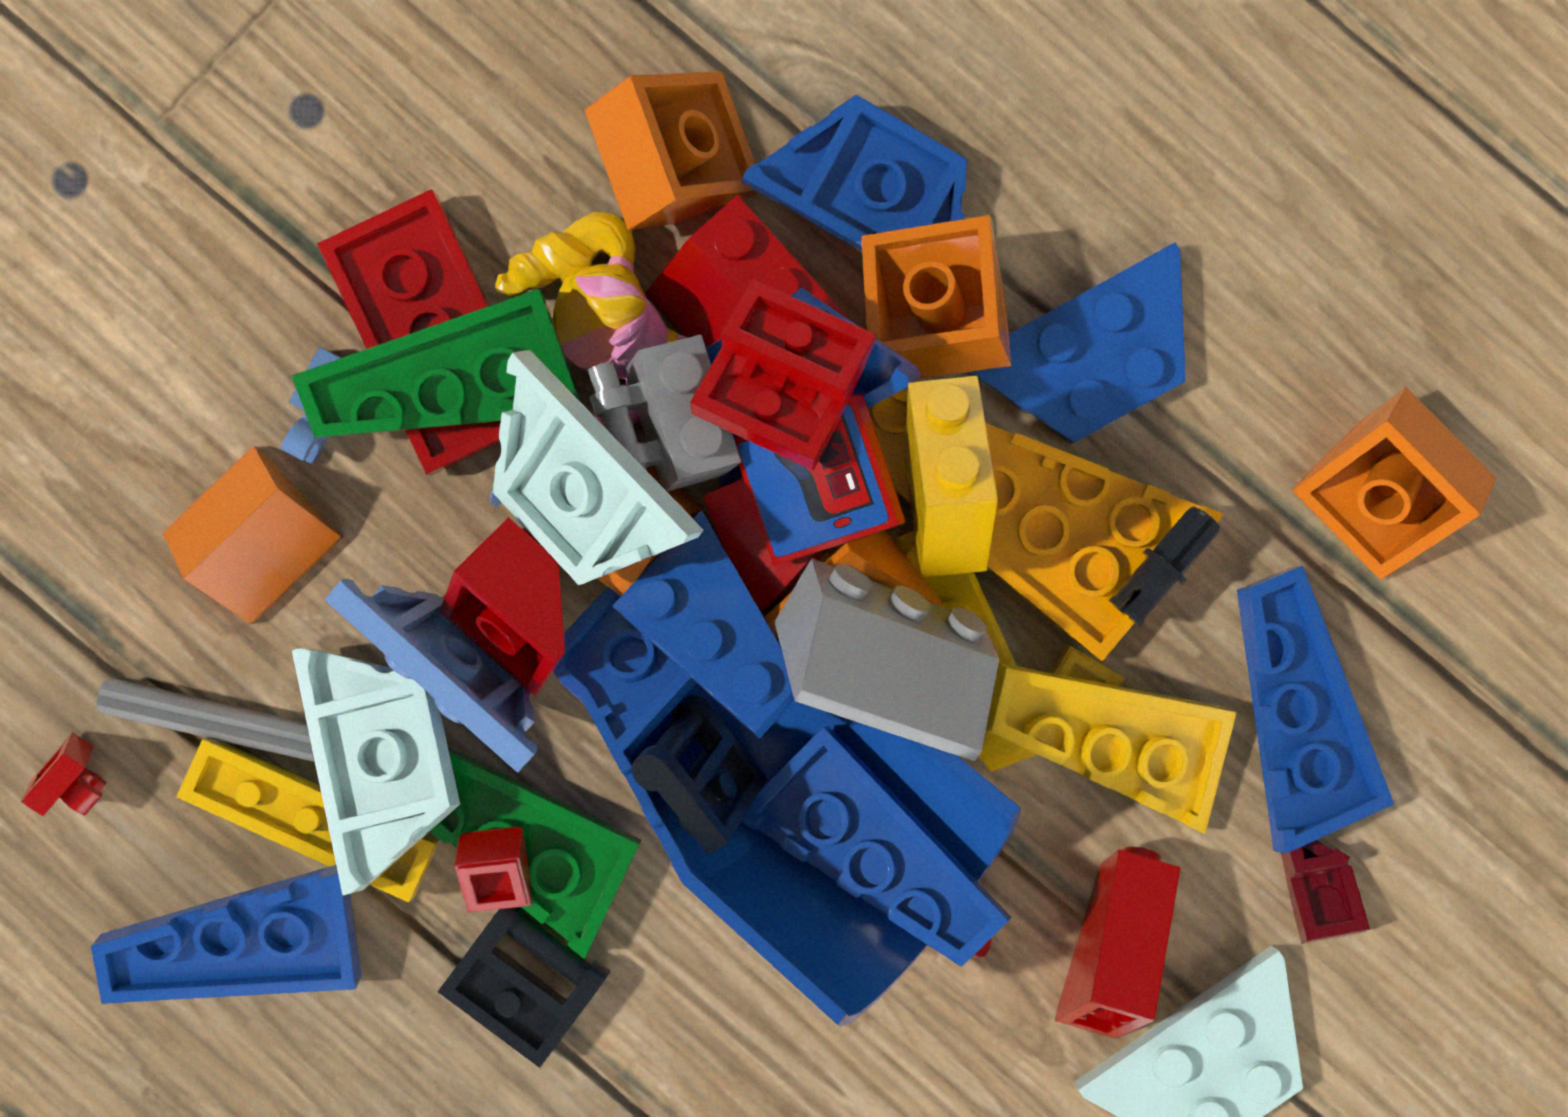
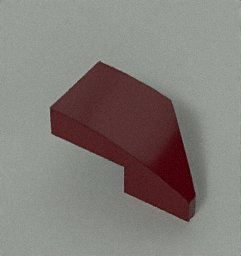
[1281,840,1370,944]

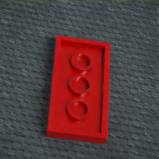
[317,189,501,476]

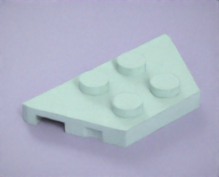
[492,350,703,585]
[292,648,460,895]
[1074,945,1303,1117]

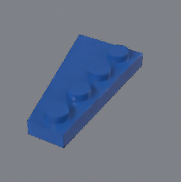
[1237,566,1394,854]

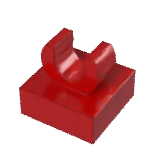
[21,732,107,816]

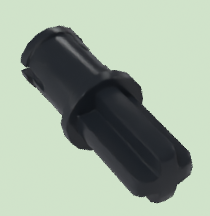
[1108,506,1220,627]

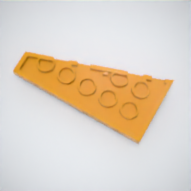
[868,389,1224,661]

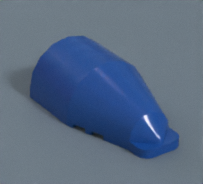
[553,587,1021,1027]

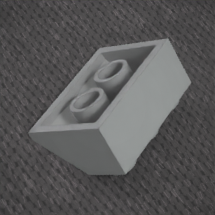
[775,559,999,761]

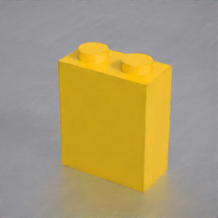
[905,376,998,578]

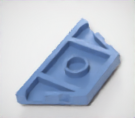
[325,579,537,773]

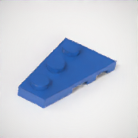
[613,510,794,739]

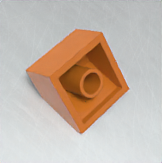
[584,71,759,231]
[861,215,1011,379]
[1292,387,1496,580]

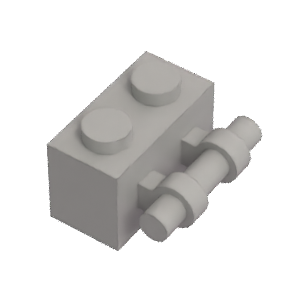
[588,335,741,492]

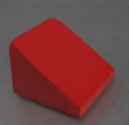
[454,827,532,913]

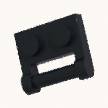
[632,695,767,855]
[437,907,610,1068]

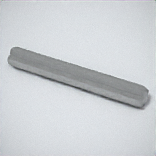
[96,679,315,762]

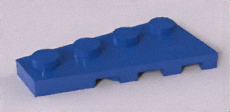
[741,726,1012,967]
[91,865,362,1004]

